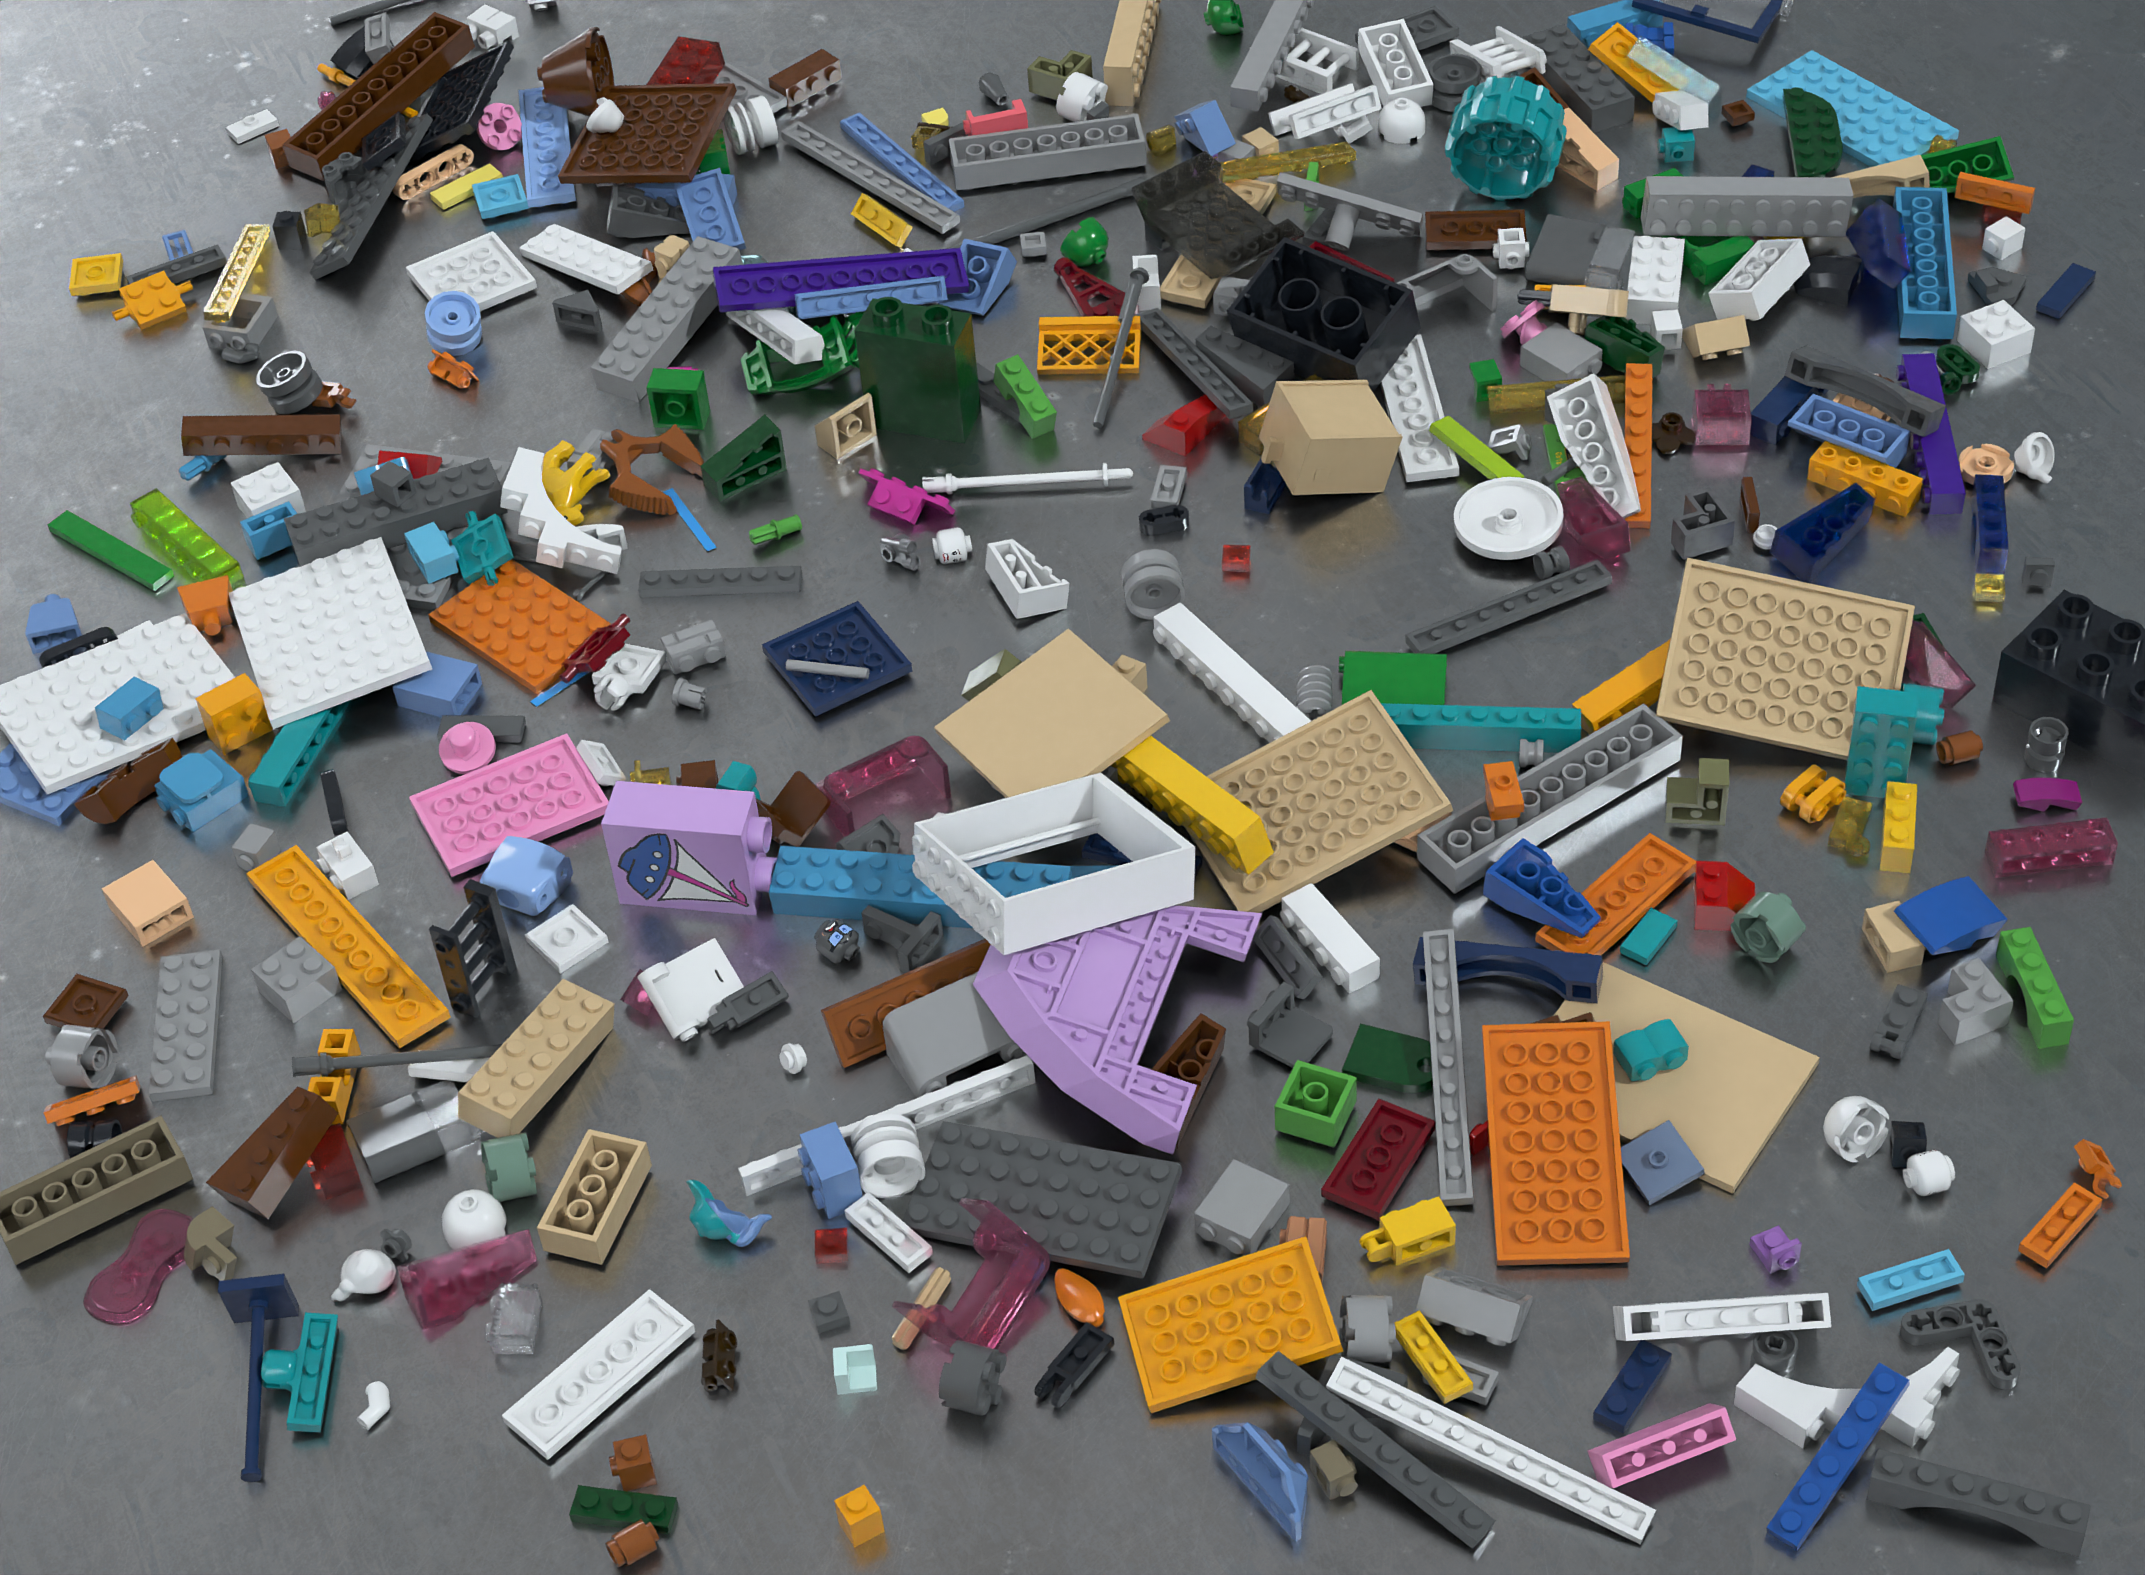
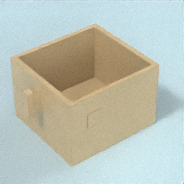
[1259,380,1403,495]

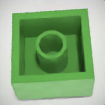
[1274,1060,1357,1148]

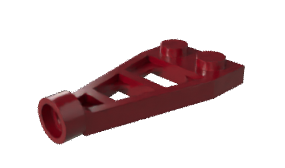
[1054,257,1139,317]

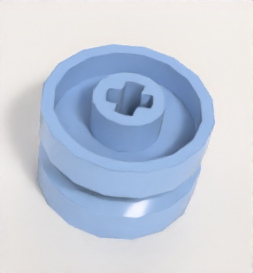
[425,291,482,356]

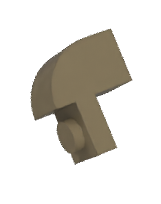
[184,1206,237,1281]

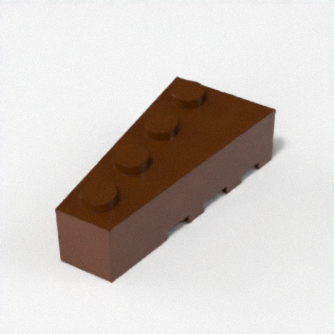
[1151,1013,1226,1149]
[206,1086,338,1219]

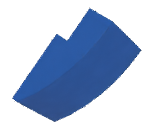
[1894,876,2008,955]

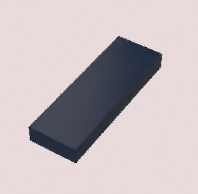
[2036,263,2096,319]

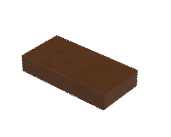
[1740,477,1760,534]

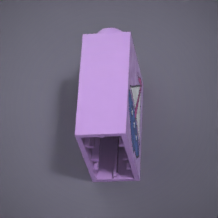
[601,781,777,915]

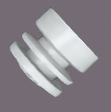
[724,95,778,155]
[851,1114,925,1199]

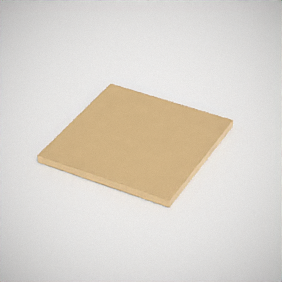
[934,629,1170,798]

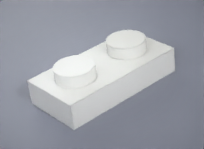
[576,740,626,786]

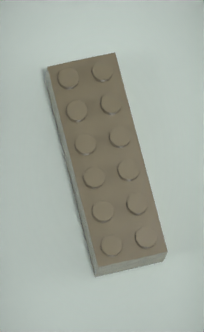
[0,1115,193,1265]

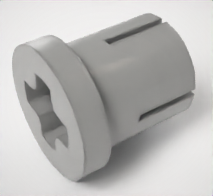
[672,678,707,710]

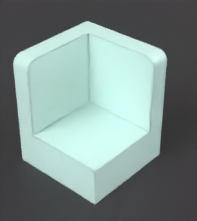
[833,1344,877,1395]

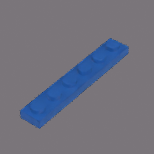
[1766,1362,1910,1551]

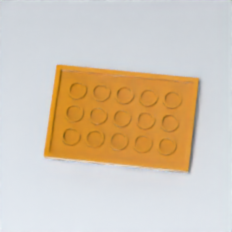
[1118,1236,1343,1413]

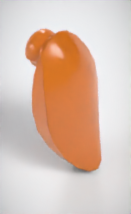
[1054,1268,1105,1328]

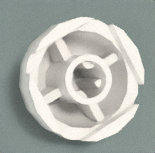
[1378,98,1425,144]
[1823,1096,1889,1162]
[442,1189,507,1254]

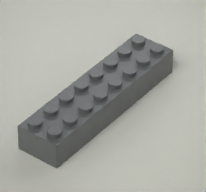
[284,457,508,567]

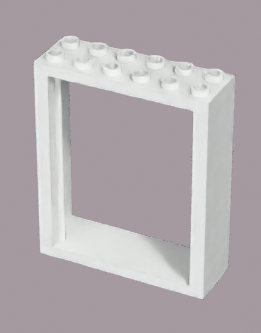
[912,773,1195,955]

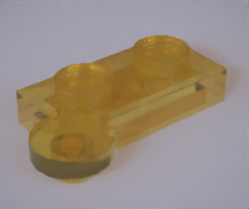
[1828,796,1873,857]

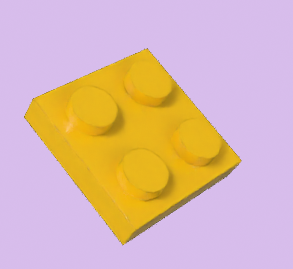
[69,253,123,296]

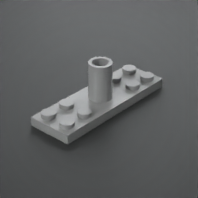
[1277,172,1423,251]

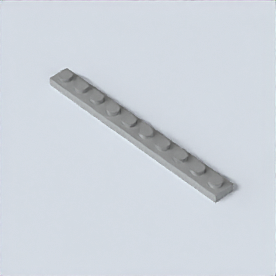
[781,121,960,234]
[1423,929,1474,1206]

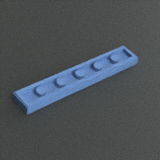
[795,276,948,319]

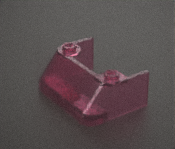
[815,736,951,837]
[892,1198,1050,1349]

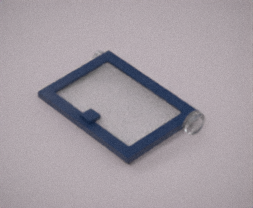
[1632,0,1794,44]

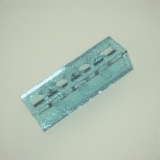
[1627,35,1722,106]

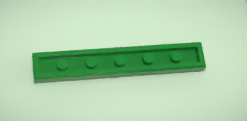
[47,510,174,591]

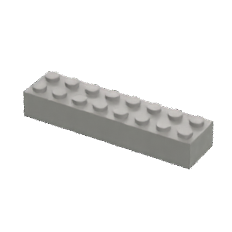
[949,114,1146,190]
[1641,176,1853,237]
[590,236,743,403]

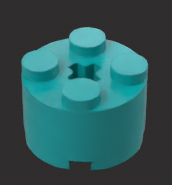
[1900,683,1944,746]

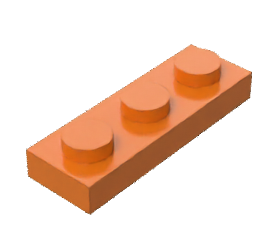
[1955,172,2035,214]
[2018,1183,2103,1268]

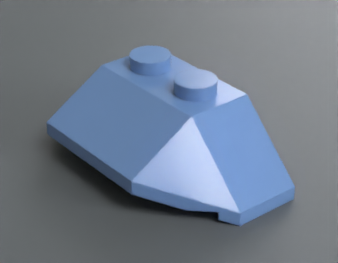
[1212,1422,1309,1542]

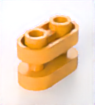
[1780,764,1847,824]

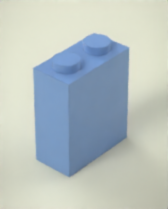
[393,652,482,717]

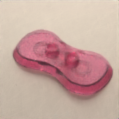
[83,1209,194,1324]

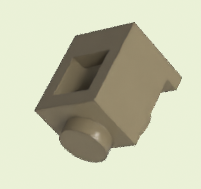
[1310,1440,1358,1501]

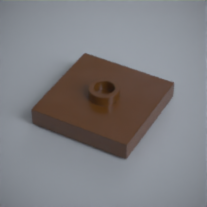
[43,973,129,1029]

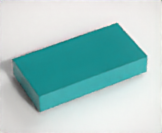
[1620,908,1677,965]

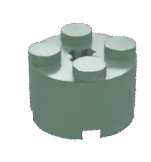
[1731,892,1806,963]
[481,1132,537,1202]

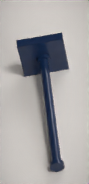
[218,1274,299,1482]

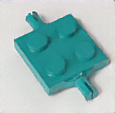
[451,511,514,586]

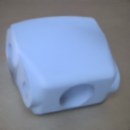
[480,836,573,916]

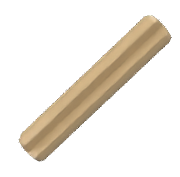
[892,1267,951,1350]

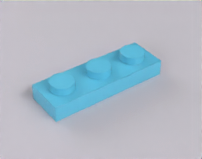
[1857,1249,1965,1311]

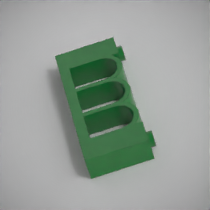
[1622,168,1755,286]

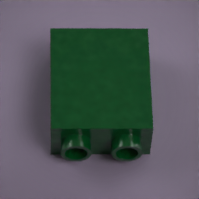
[854,297,981,444]

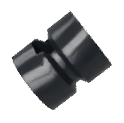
[67,1119,123,1158]

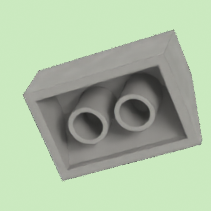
[1415,1266,1534,1346]

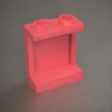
[963,99,1028,136]

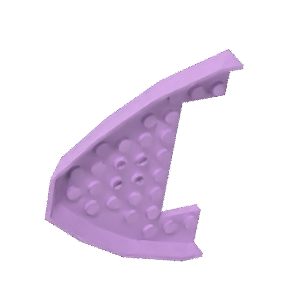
[973,905,1262,1155]

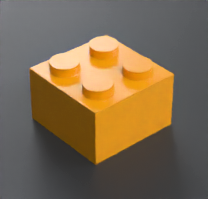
[195,673,273,755]

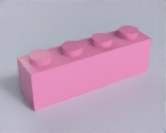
[1587,1403,1736,1488]

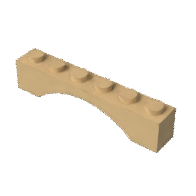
[1831,155,1930,198]

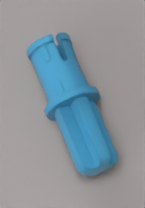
[179,455,227,481]

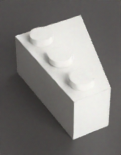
[985,539,1070,619]

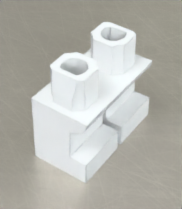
[467,4,519,50]

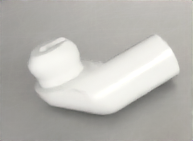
[357,1381,390,1430]

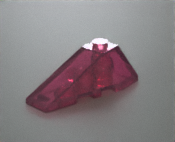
[397,1229,537,1330]

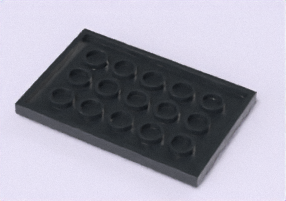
[408,40,514,163]

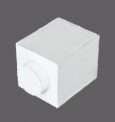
[1982,216,2025,260]
[1651,309,1683,350]

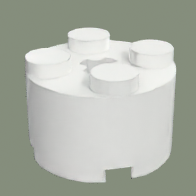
[1056,72,1108,122]

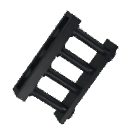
[429,879,517,1018]

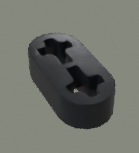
[1139,505,1189,536]

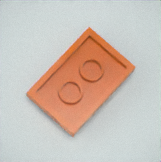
[43,1075,140,1126]

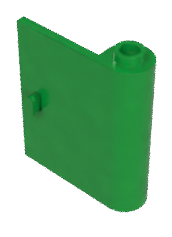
[1339,651,1447,705]

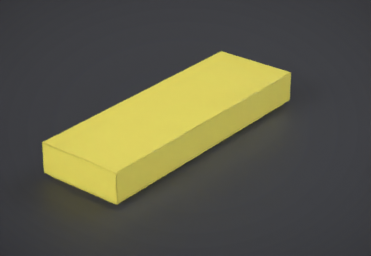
[430,163,503,210]

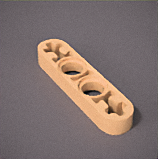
[392,144,474,200]

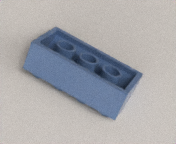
[1788,394,1910,468]

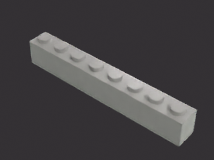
[1230,0,1315,111]

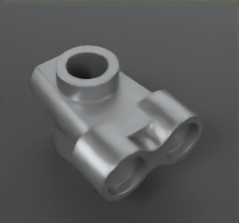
[879,533,920,570]

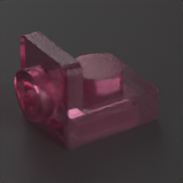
[620,969,654,1016]

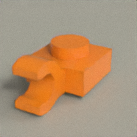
[2074,1139,2122,1199]

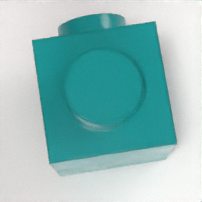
[1657,127,1695,163]

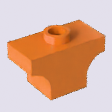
[1483,761,1524,821]

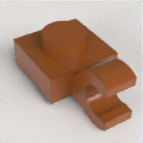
[311,382,357,409]

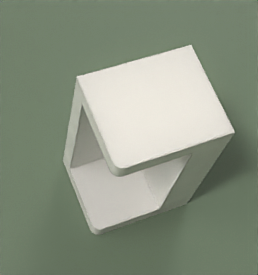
[1132,255,1161,311]

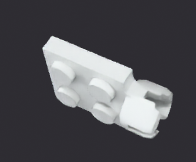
[592,644,667,711]

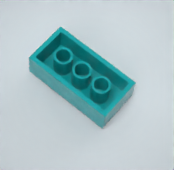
[1844,686,1918,798]

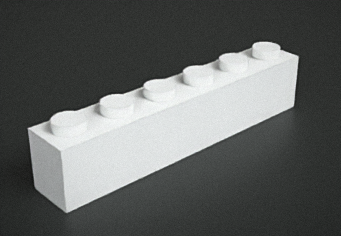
[726,307,824,365]

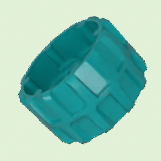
[1445,75,1567,201]

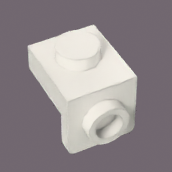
[1333,115,1373,144]

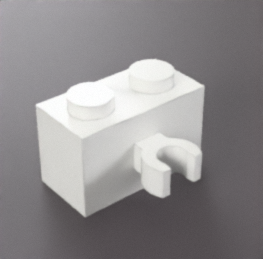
[316,832,379,900]

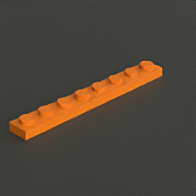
[1623,363,1652,529]

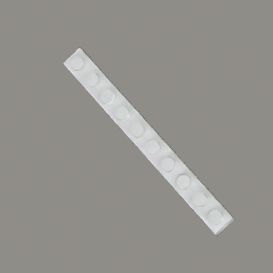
[738,1055,1035,1196]
[1326,1357,1656,1545]

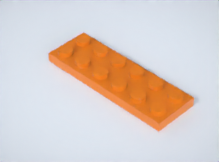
[1536,833,1696,955]

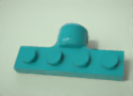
[261,1312,338,1433]

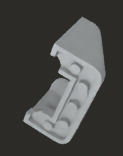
[883,972,1027,1098]

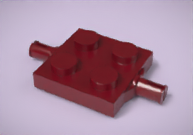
[559,613,631,684]

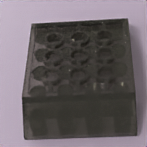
[1132,151,1305,279]

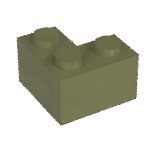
[1027,50,1093,100]
[961,649,1022,701]
[1665,758,1729,826]

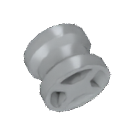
[1519,739,1543,767]

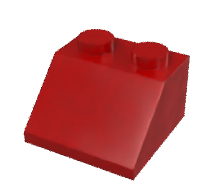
[1694,861,1755,931]

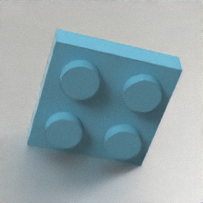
[472,174,529,219]

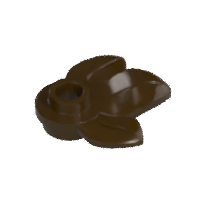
[1652,412,1695,454]

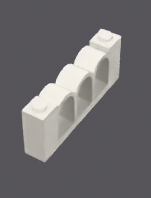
[1613,1293,1831,1341]

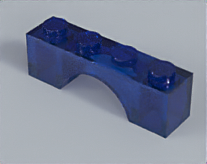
[1971,474,2009,574]

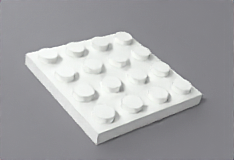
[406,231,537,312]

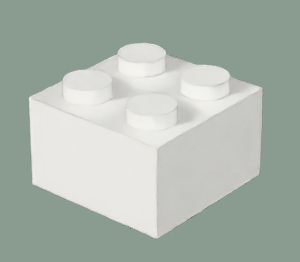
[1957,300,2035,369]
[231,462,306,518]

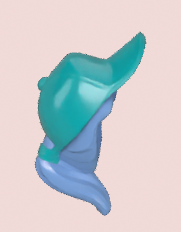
[686,1180,772,1247]

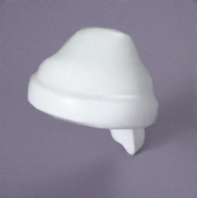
[586,97,624,133]
[2014,432,2055,484]
[330,1249,396,1301]

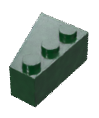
[1585,315,1665,378]

